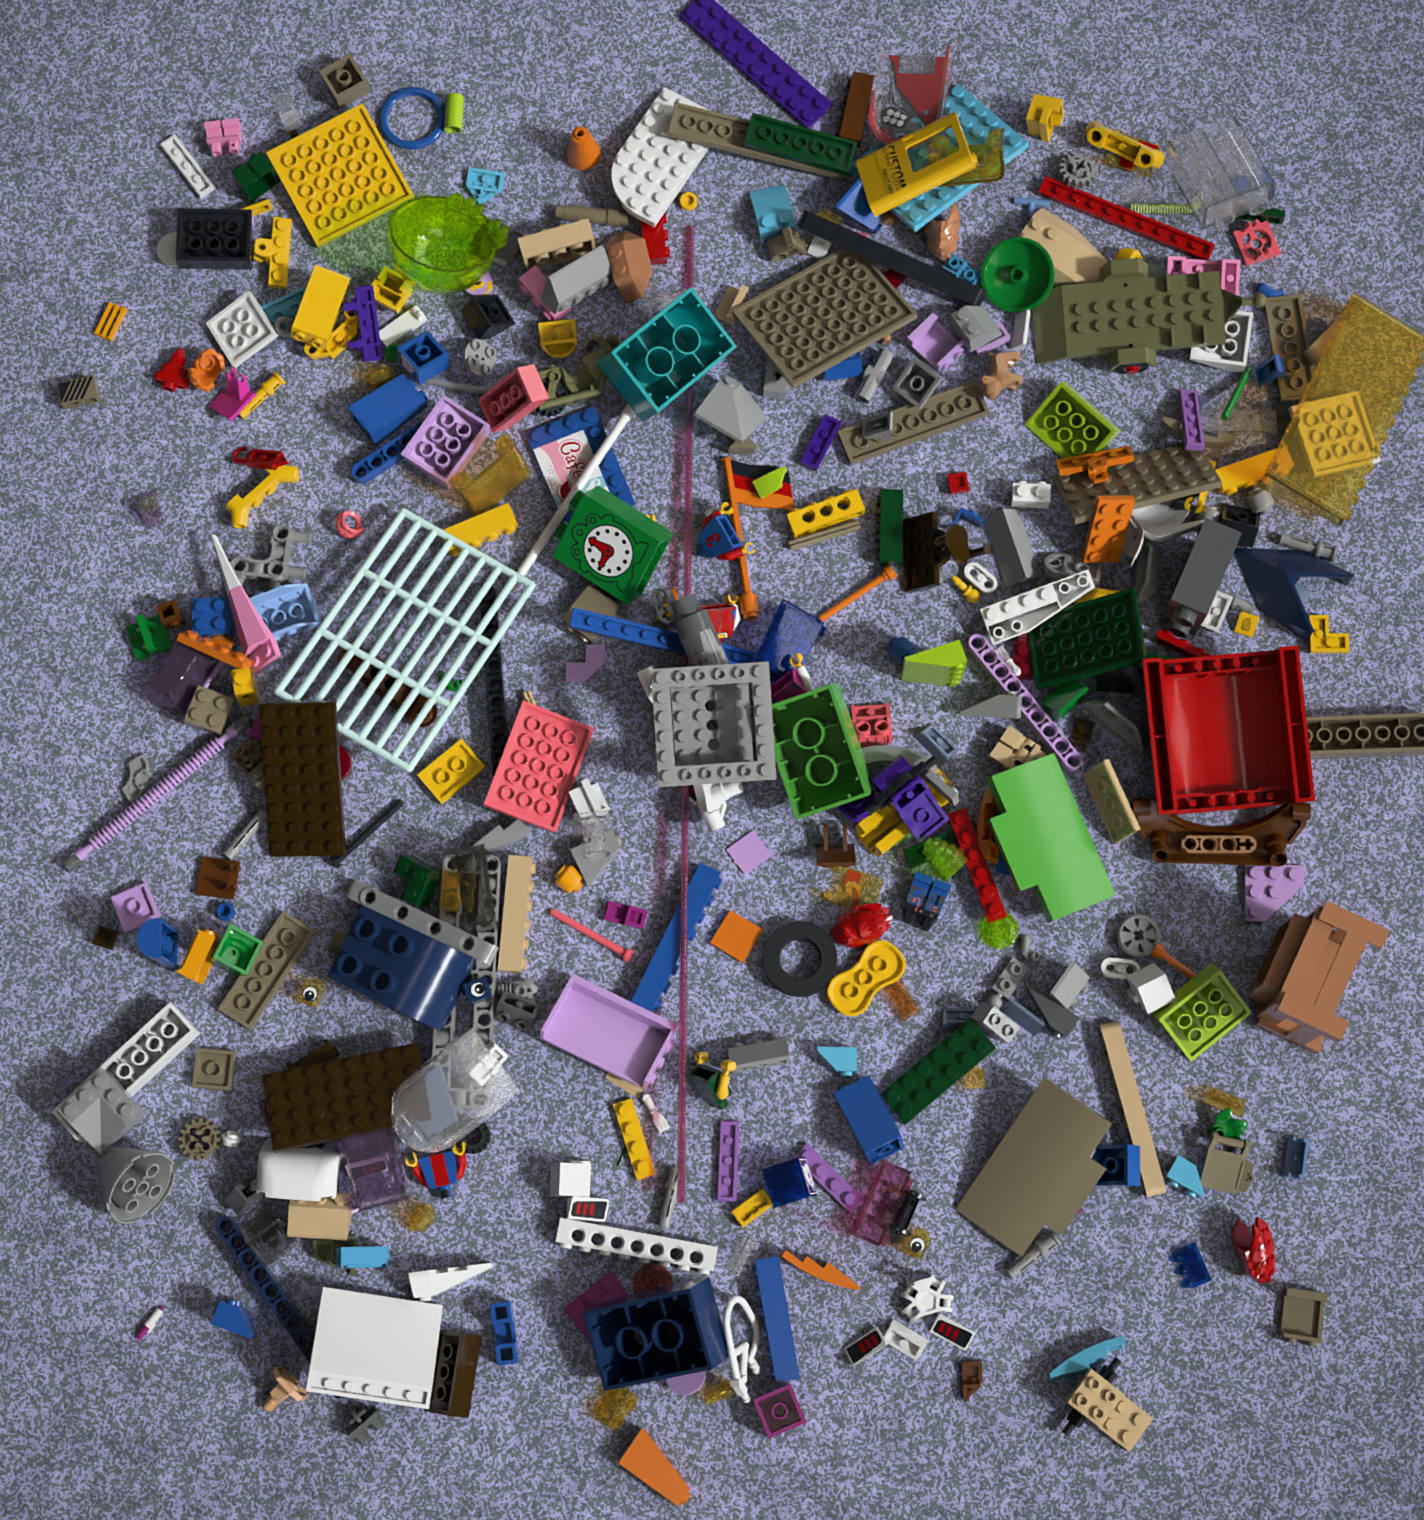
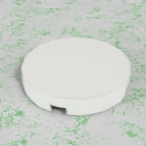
[157,232,178,267]

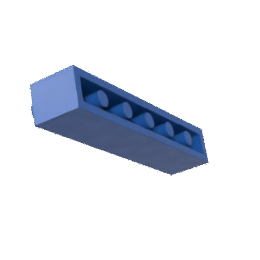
[751,1256,800,1383]

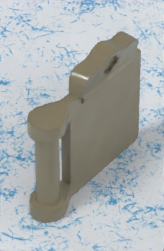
[1200,1131,1254,1194]

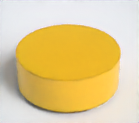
[679,192,697,211]

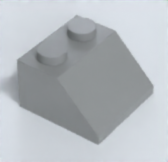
[951,305,1002,352]
[1048,961,1090,1010]

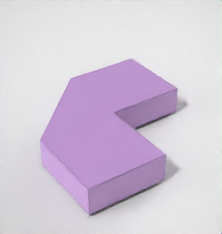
[566,644,605,683]

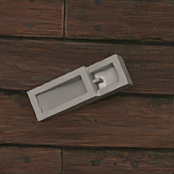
[469,819,530,855]

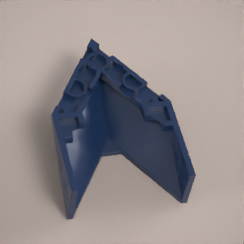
[1234,548,1355,641]

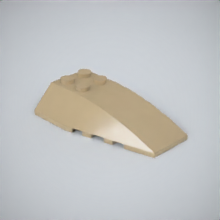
[1018,208,1108,288]

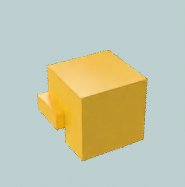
[1026,94,1064,143]
[371,266,413,314]

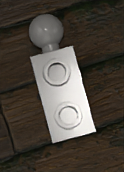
[986,957,1029,1009]

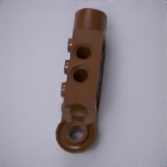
[337,641,438,728]

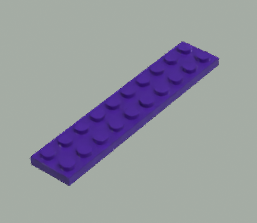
[679,0,833,129]

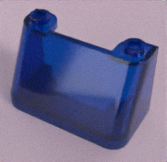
[753,599,827,683]

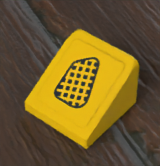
[1234,611,1259,638]

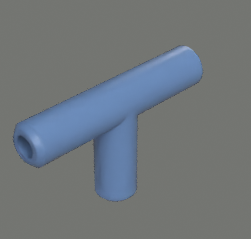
[1013,197,1050,220]

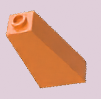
[618,1428,691,1507]

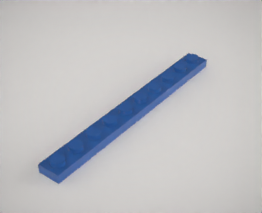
[568,608,756,664]

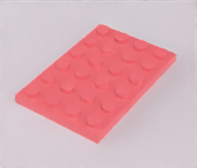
[483,700,594,834]

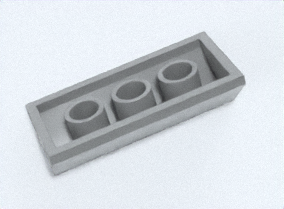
[983,508,1042,589]

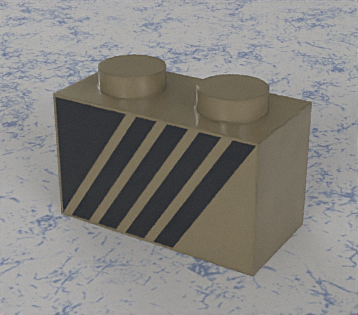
[57,375,101,410]

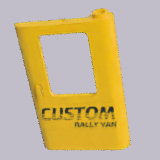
[856,111,978,217]

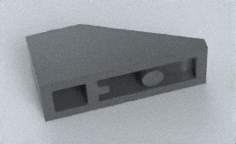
[1026,984,1080,1039]

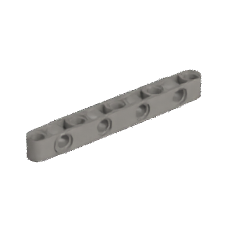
[344,879,499,965]

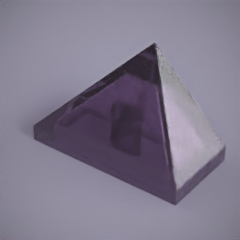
[137,489,164,529]

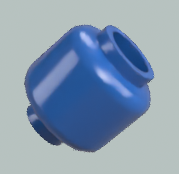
[888,636,916,665]

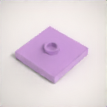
[110,881,161,933]

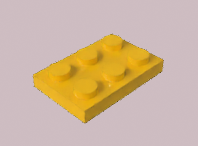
[417,738,486,804]

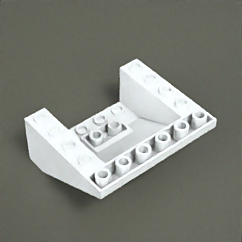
[304,1287,443,1409]

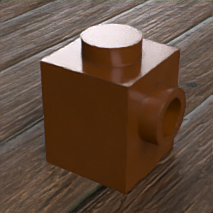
[156,599,185,629]

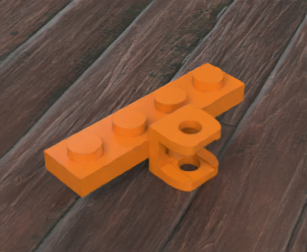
[1055,446,1134,484]
[177,630,253,670]

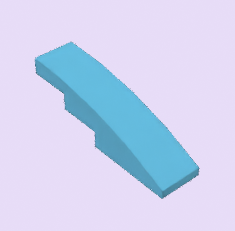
[1049,1335,1126,1381]

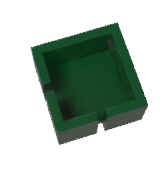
[231,151,280,203]

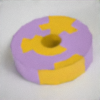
[463,268,493,297]

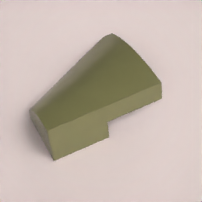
[313,1234,357,1276]

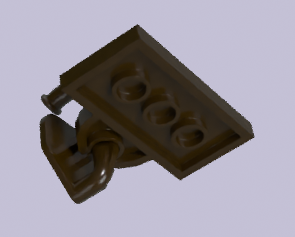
[903,511,992,593]

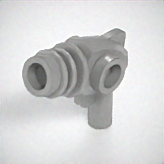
[498,979,538,1002]

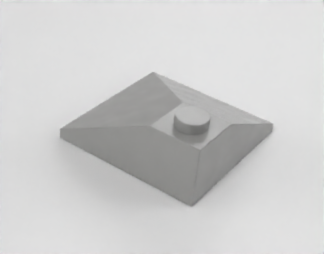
[694,375,767,444]

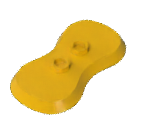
[827,940,906,1017]

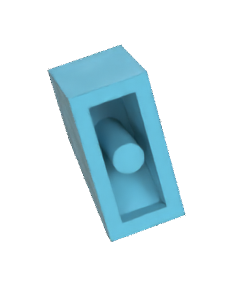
[817,1047,857,1077]

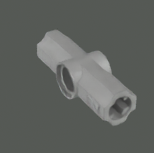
[855,348,894,404]

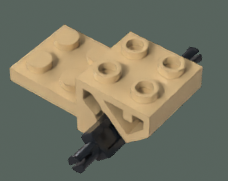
[1061,1357,1153,1452]

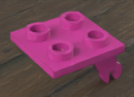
[209,367,256,421]

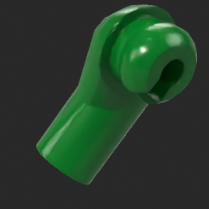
[438,672,463,692]

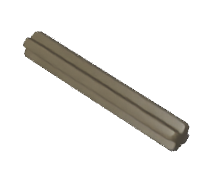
[788,520,860,551]

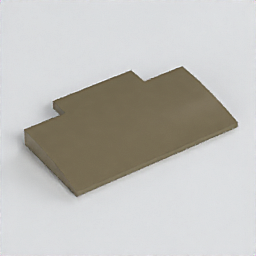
[956,1077,1112,1257]

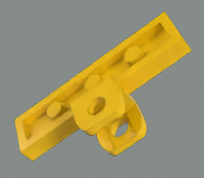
[253,217,292,289]

